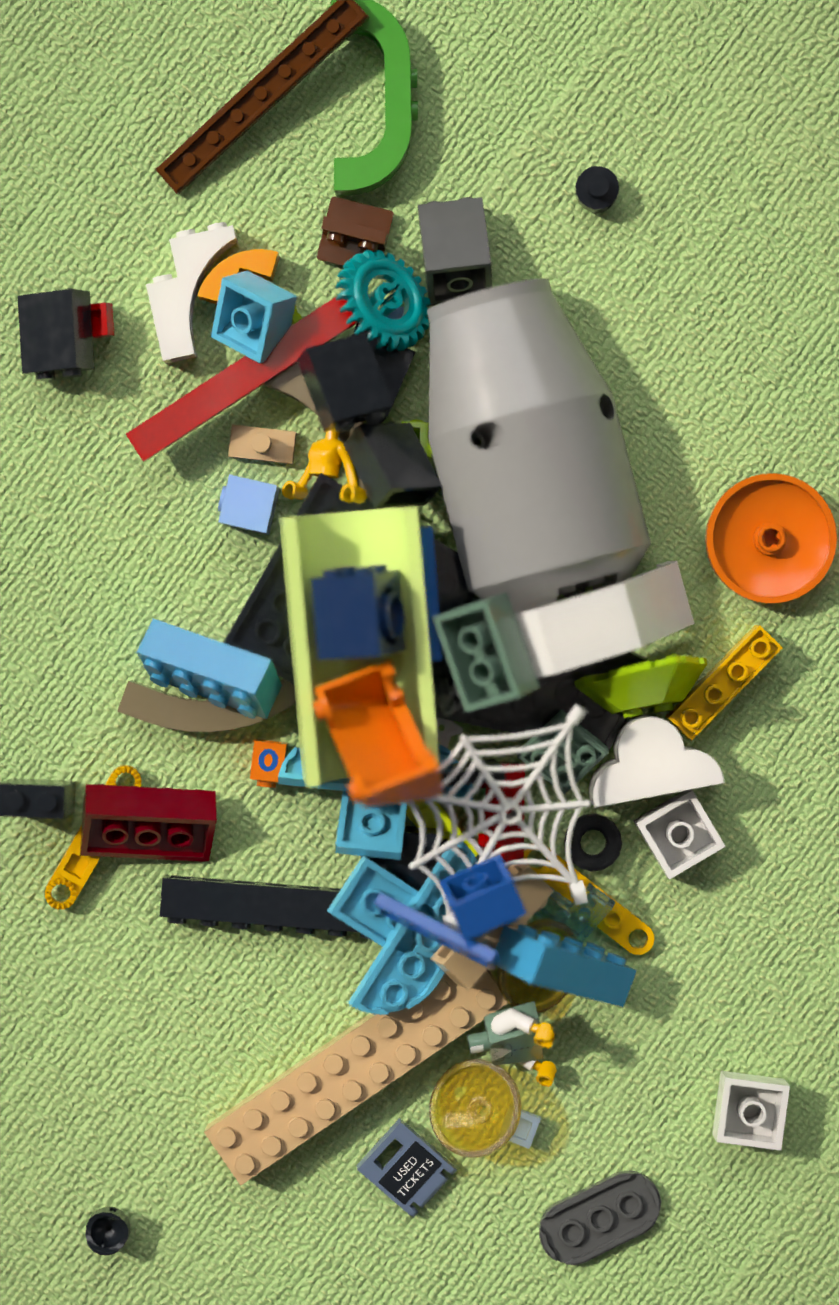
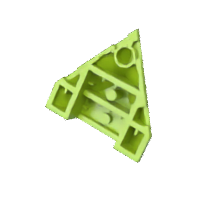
[575,655,708,718]

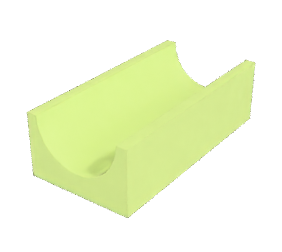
[279,506,440,787]

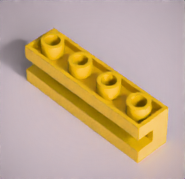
[665,625,783,741]

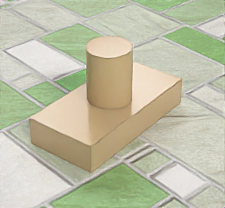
[228,424,297,465]

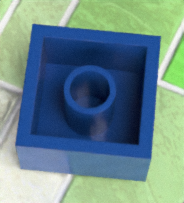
[439,854,527,941]

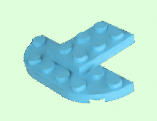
[278,743,473,860]
[327,842,478,1015]

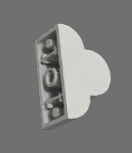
[589,715,724,807]

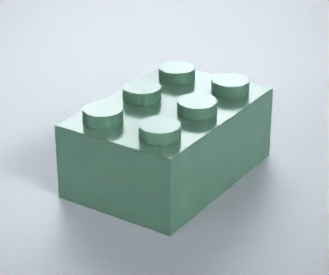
[433,592,539,712]

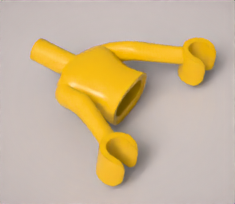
[282,430,367,504]

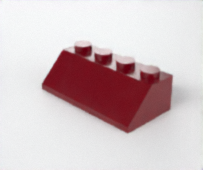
[80,784,217,862]

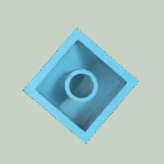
[211,270,297,363]

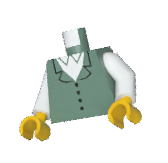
[467,1001,557,1087]

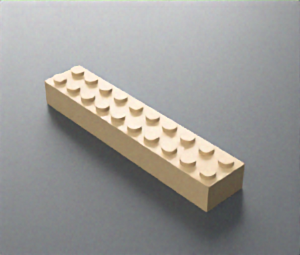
[204,969,509,1186]

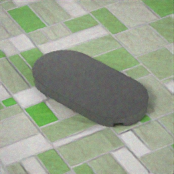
[539,1170,661,1265]

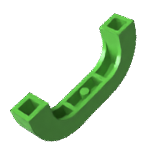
[331,0,418,196]

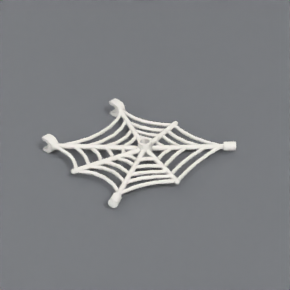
[407,704,591,932]

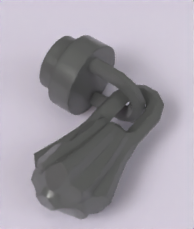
[432,677,463,717]

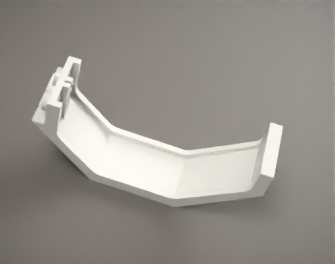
[514,561,694,678]

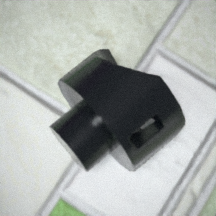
[574,166,619,213]
[85,1207,130,1256]

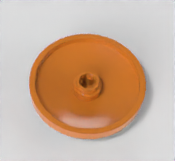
[705,473,837,603]

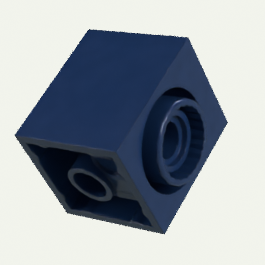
[311,564,406,660]

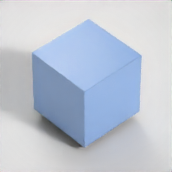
[218,474,280,535]

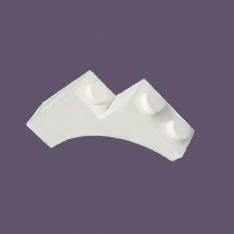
[146,222,238,364]

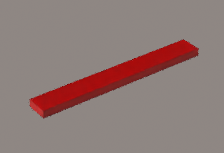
[126,296,358,462]

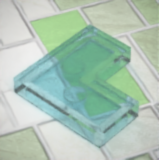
[534,883,615,942]

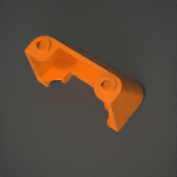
[312,659,444,807]

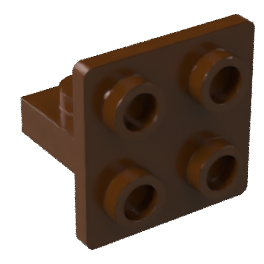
[317,197,394,266]

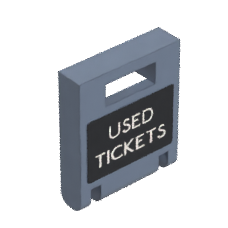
[357,1118,457,1218]

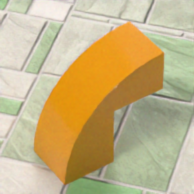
[197,249,280,305]

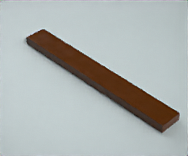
[155,0,369,195]

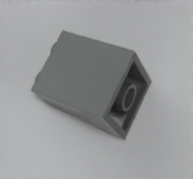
[418,197,492,306]

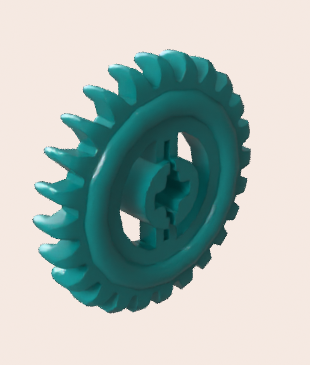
[335,250,431,352]

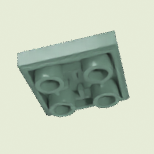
[517,710,609,794]

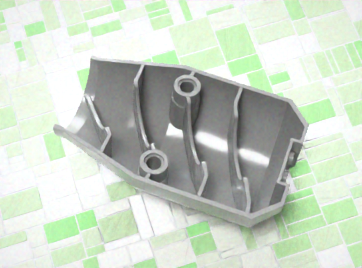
[427,278,651,613]

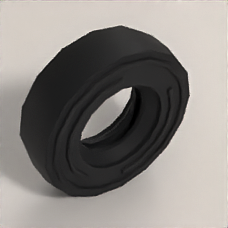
[564,813,622,872]

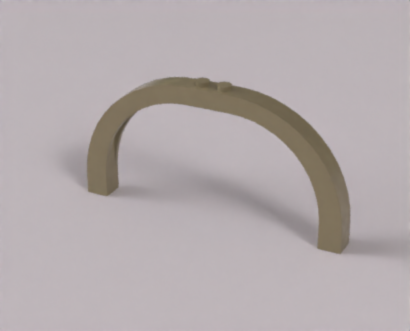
[117,363,383,732]

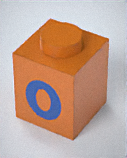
[250,739,288,788]

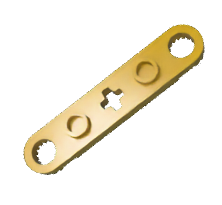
[45,765,142,910]
[524,843,654,955]

